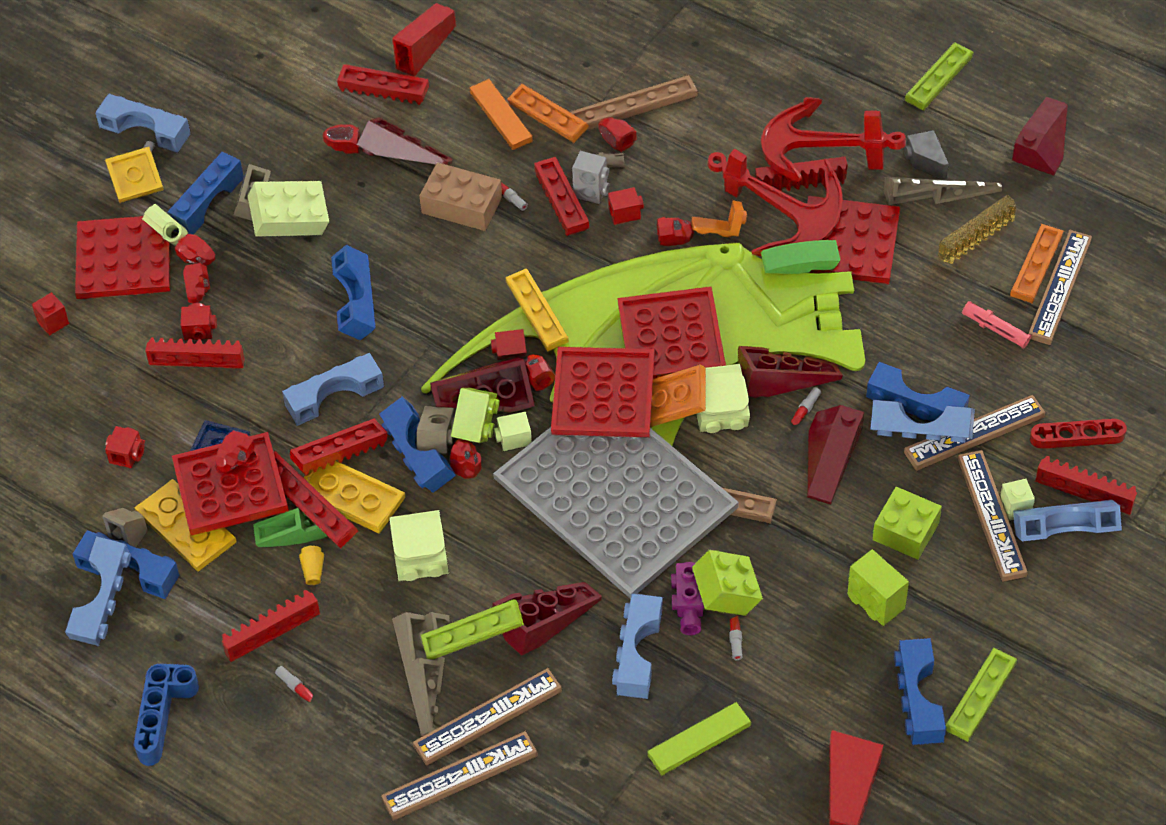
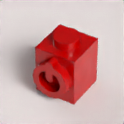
[181,303,217,340]
[105,426,145,468]

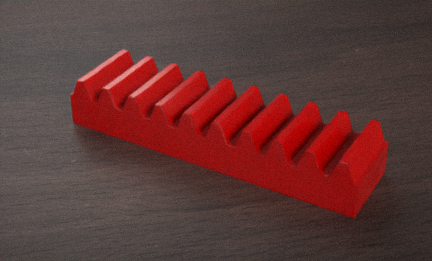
[337,64,429,105]
[534,157,589,236]
[755,157,848,191]
[145,338,245,368]
[290,418,388,476]
[1035,456,1137,515]
[222,590,320,662]

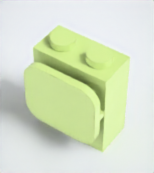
[697,364,750,433]
[389,510,449,581]

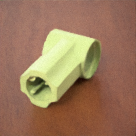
[142,204,188,246]

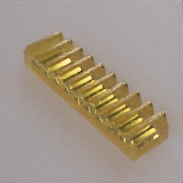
[938,195,1016,264]

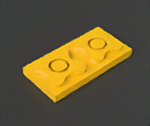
[304,461,405,534]
[134,479,237,572]

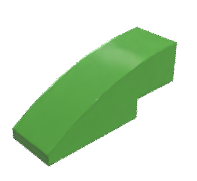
[761,240,840,274]
[253,508,328,547]

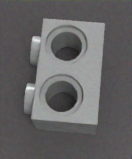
[572,151,610,204]

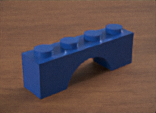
[168,152,244,235]
[331,245,376,340]
[866,362,970,422]
[379,397,456,493]
[73,530,179,599]
[894,638,946,745]

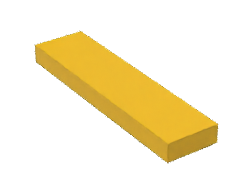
[506,268,569,352]

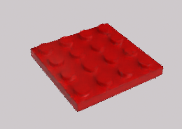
[807,196,900,284]
[75,216,170,299]
[617,286,726,379]
[551,347,655,438]
[172,432,289,536]

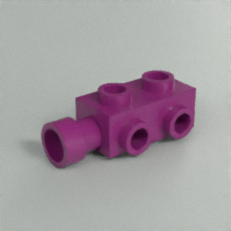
[671,562,705,635]

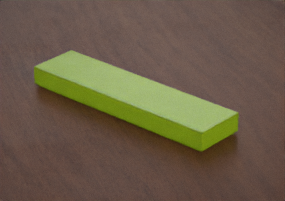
[905,43,973,110]
[421,599,524,660]
[945,648,1017,742]
[648,702,751,775]

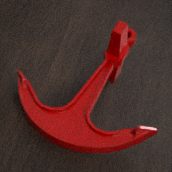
[761,97,906,182]
[708,149,843,257]

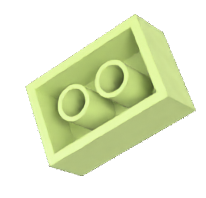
[248,181,329,236]

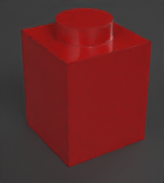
[608,187,644,225]
[32,292,69,336]
[491,329,526,360]

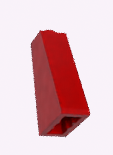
[392,3,456,77]
[829,730,883,825]

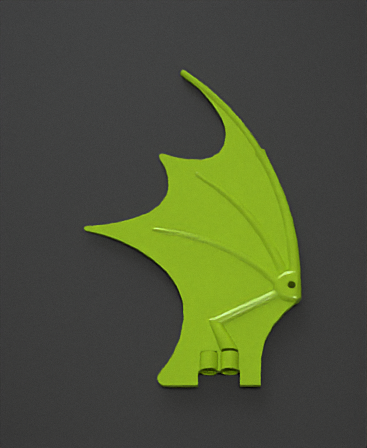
[421,243,865,446]

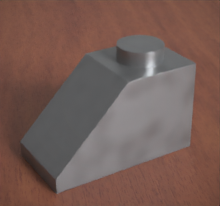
[904,130,948,179]

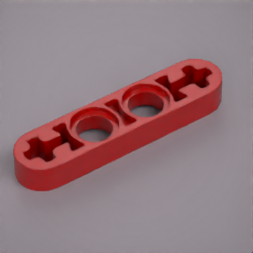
[1030,419,1127,449]

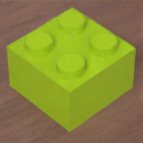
[451,388,499,443]
[873,487,942,560]
[847,549,909,626]
[692,550,763,616]

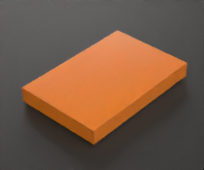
[650,365,706,427]

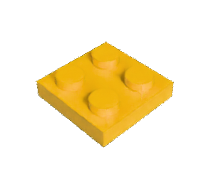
[105,147,163,203]

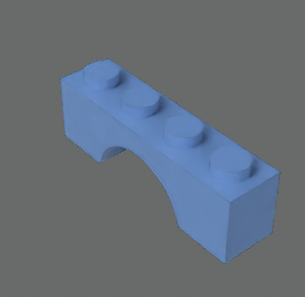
[96,94,190,153]
[282,353,384,426]
[871,400,975,443]
[1013,500,1122,541]
[65,536,131,646]
[612,594,662,699]

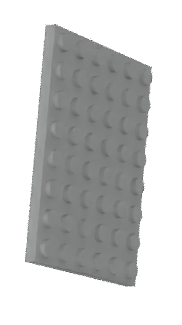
[493,427,739,599]

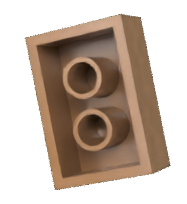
[420,162,502,231]

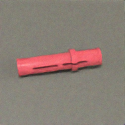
[962,301,1031,349]

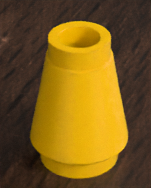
[299,546,324,585]

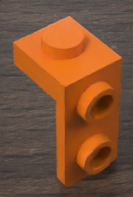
[691,200,747,237]

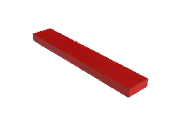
[274,451,358,549]

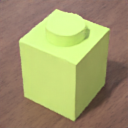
[494,412,532,451]
[1000,479,1035,521]

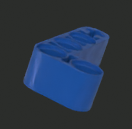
[134,664,199,766]

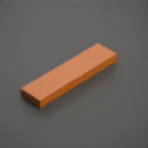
[470,79,532,150]
[508,84,588,143]
[1010,224,1064,303]

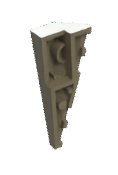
[883,177,1002,205]
[392,612,450,736]

